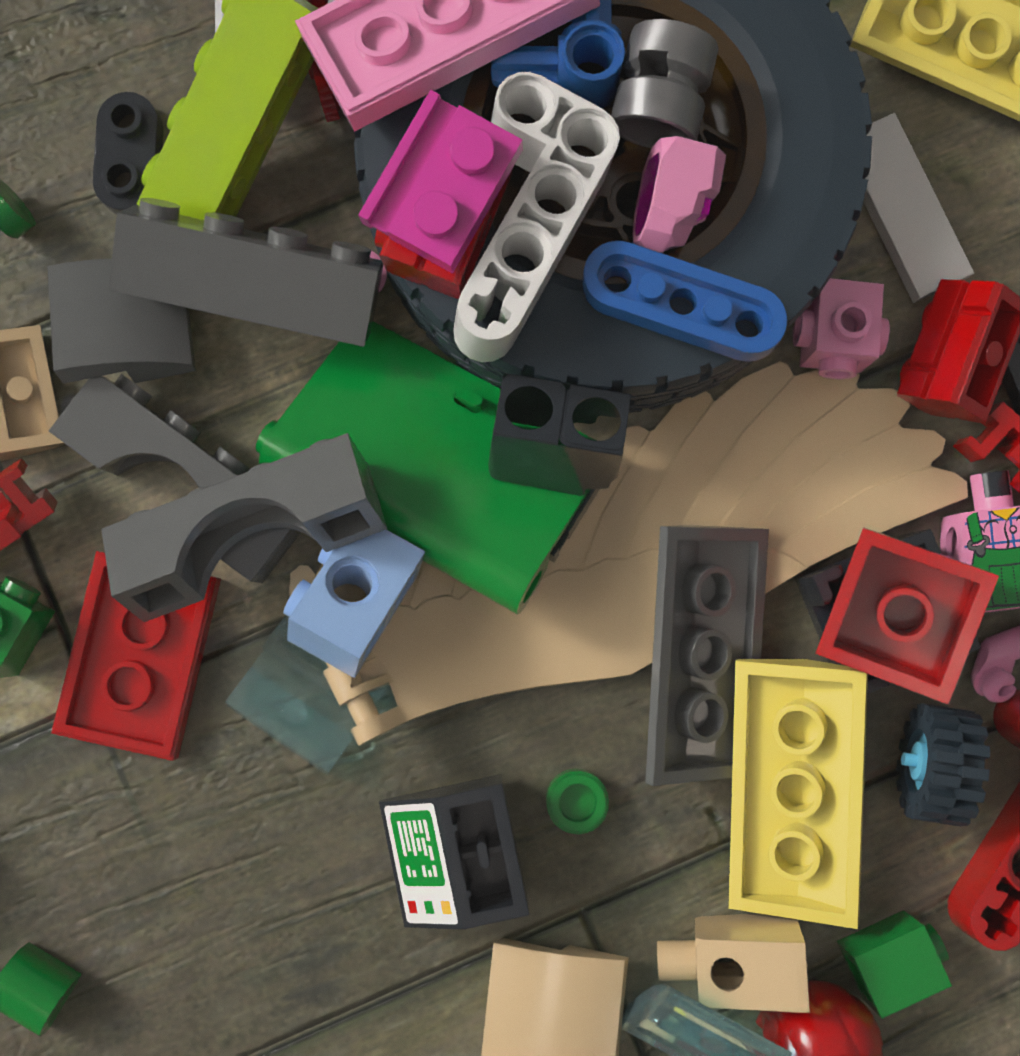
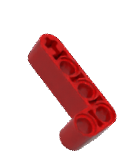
[947,690,1020,951]

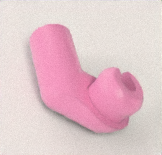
[970,625,1020,703]

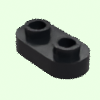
[93,92,164,215]

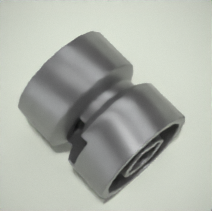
[611,19,719,149]

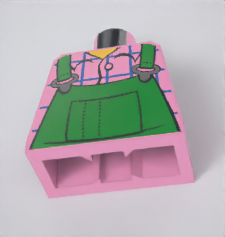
[940,470,1020,612]

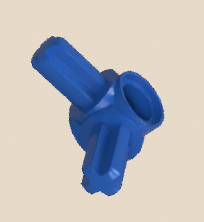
[491,0,625,109]

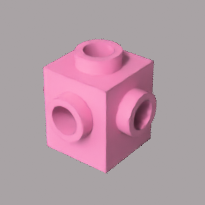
[793,278,890,379]

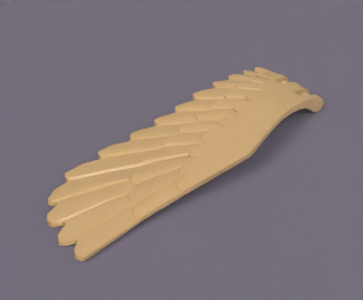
[289,361,968,746]

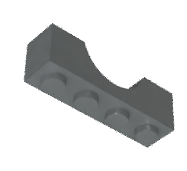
[49,374,301,583]
[101,433,387,622]

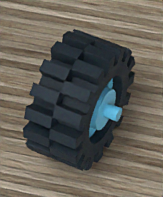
[896,703,990,827]

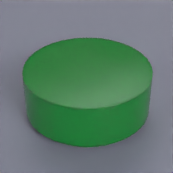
[0,179,36,239]
[546,768,609,834]

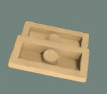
[0,325,64,461]
[481,938,629,1056]

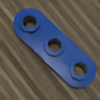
[582,241,787,362]

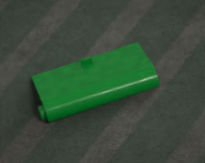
[256,321,597,615]

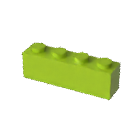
[137,0,318,220]

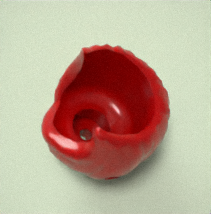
[756,980,883,1056]

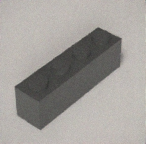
[109,198,384,347]

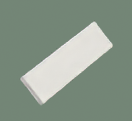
[863,113,974,303]

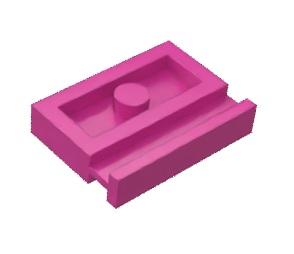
[358,89,523,273]

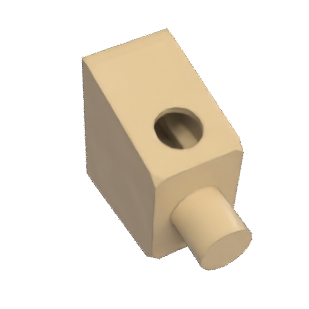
[657,913,810,1013]

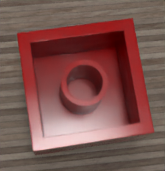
[815,527,999,704]

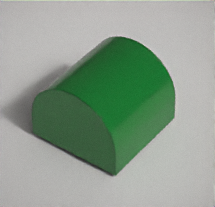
[0,942,82,1037]

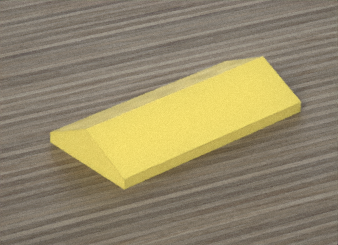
[850,0,1020,121]
[729,659,868,929]

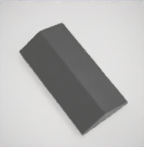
[645,525,769,786]

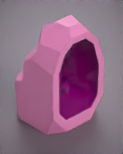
[633,136,726,253]

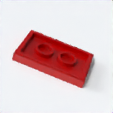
[51,551,221,761]

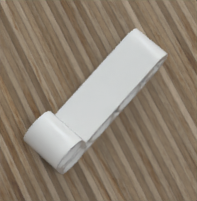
[454,72,620,362]

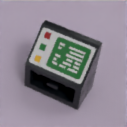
[379,774,529,930]

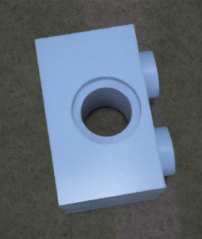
[283,530,425,678]

